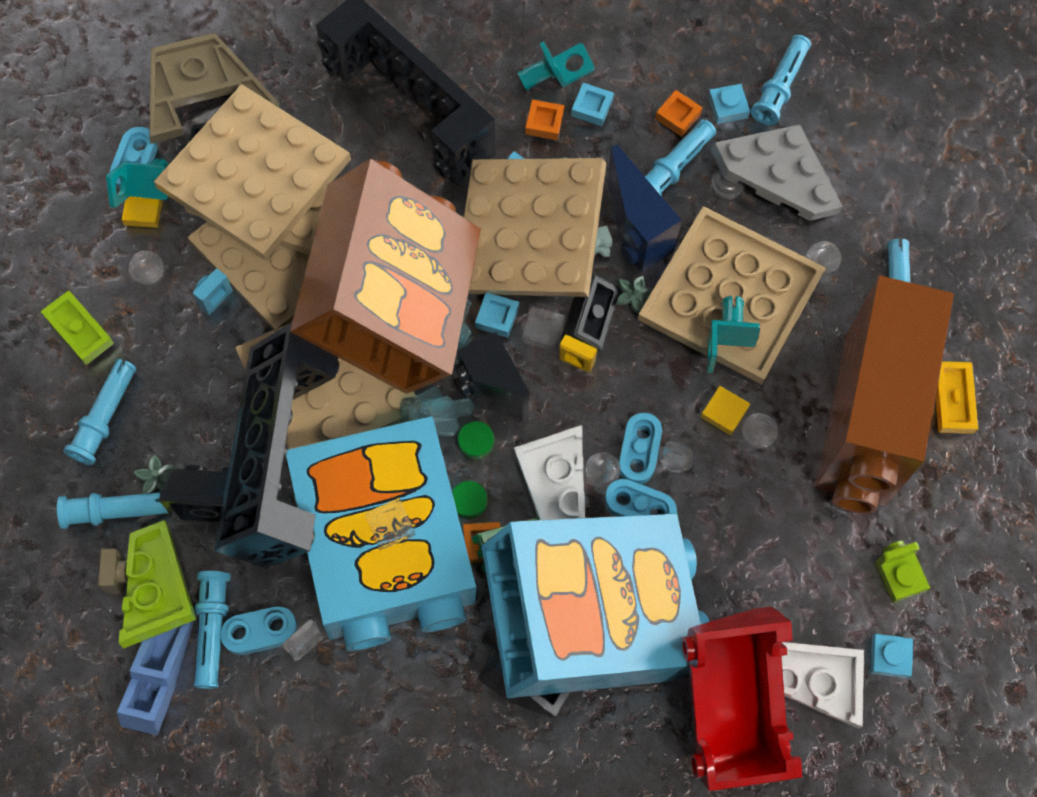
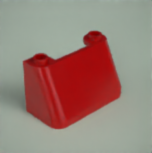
[682,606,803,791]

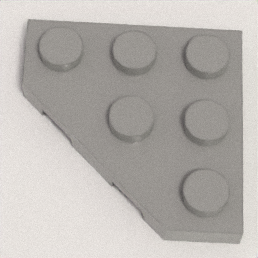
[710,124,843,221]

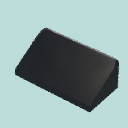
[561,274,621,351]

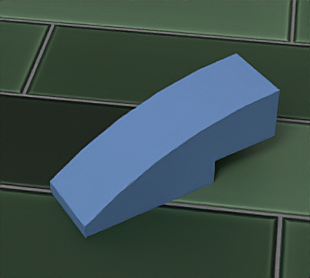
[117,621,193,735]

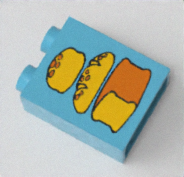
[286,416,476,651]
[482,514,710,698]

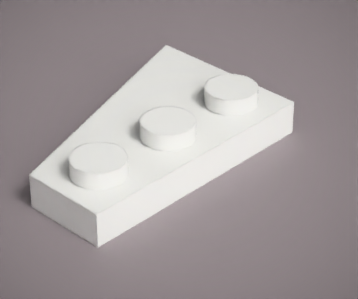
[514,425,585,520]
[782,642,864,729]

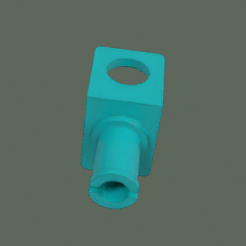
[517,41,595,90]
[106,158,169,208]
[707,296,760,373]

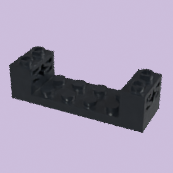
[316,0,496,186]
[214,323,340,569]

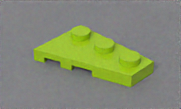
[118,520,196,649]

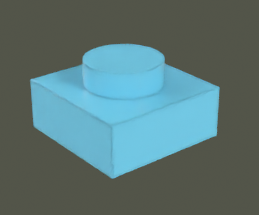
[571,83,614,126]
[708,84,750,124]
[193,268,233,315]
[475,293,519,338]
[870,634,913,679]

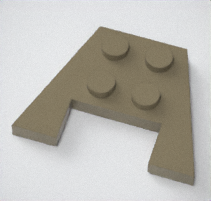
[149,33,279,144]

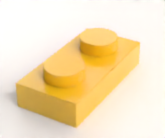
[936,362,978,434]

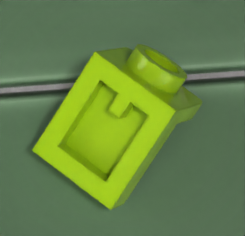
[875,540,930,603]

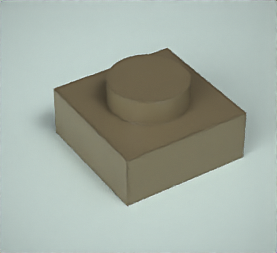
[98,549,128,594]

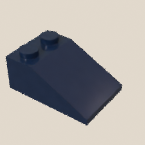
[607,144,681,272]

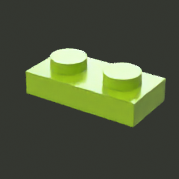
[40,290,114,365]

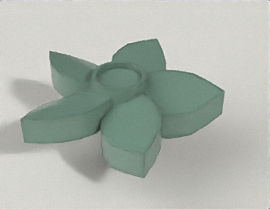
[616,276,652,315]
[133,455,178,494]

